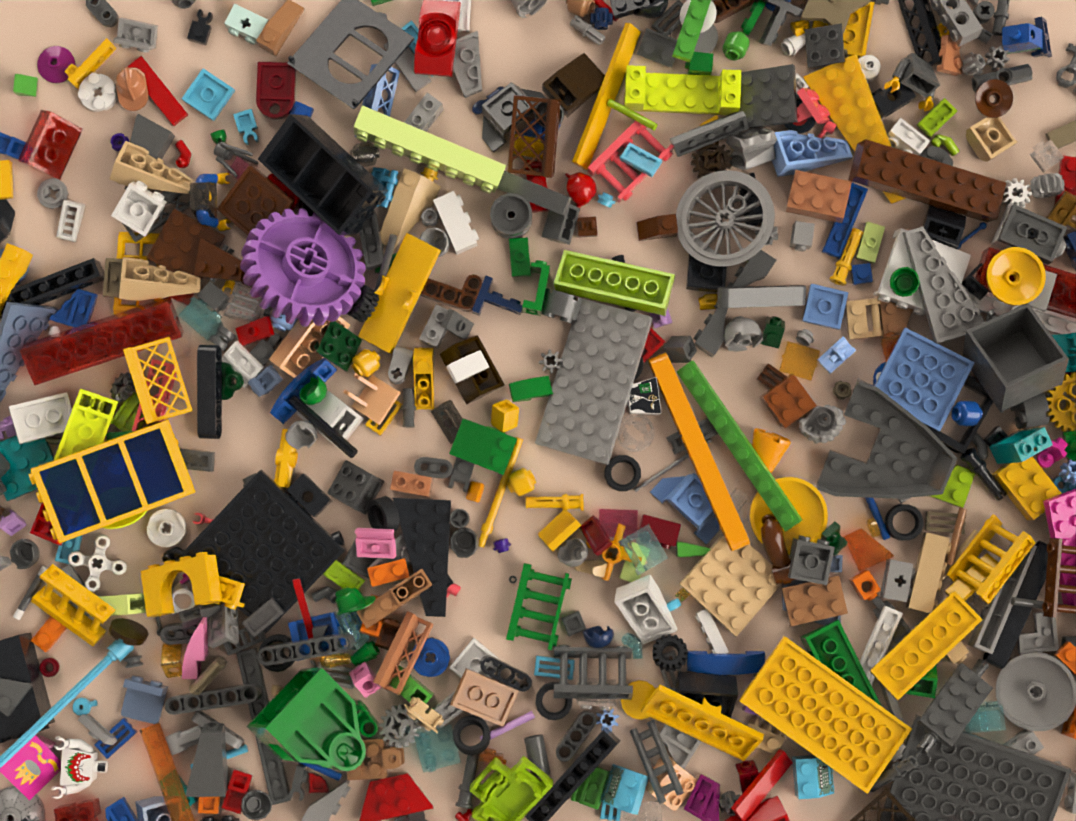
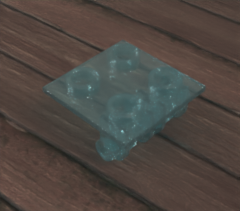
[414,724,461,773]

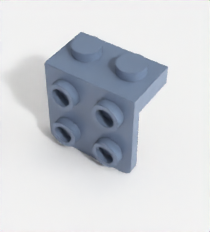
[121,675,168,724]

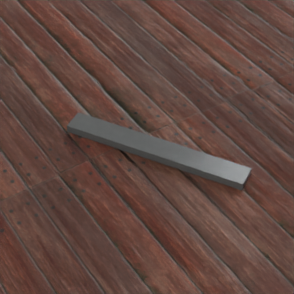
[236,648,291,805]

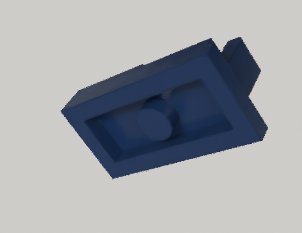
[1031,16,1052,58]

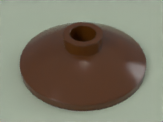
[975,79,1013,118]

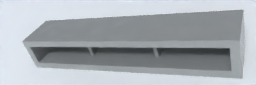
[968,542,1037,654]

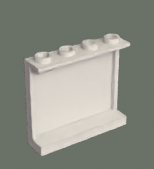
[873,228,971,316]

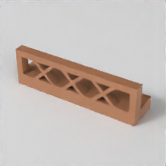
[373,611,434,695]

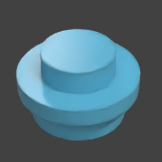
[597,192,616,208]

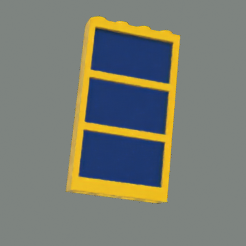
[28,419,196,543]

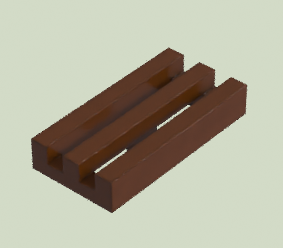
[757,363,787,389]

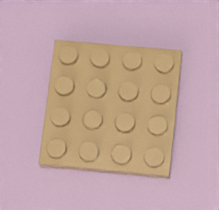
[679,534,782,637]

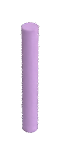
[480,711,535,740]

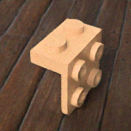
[646,756,698,811]

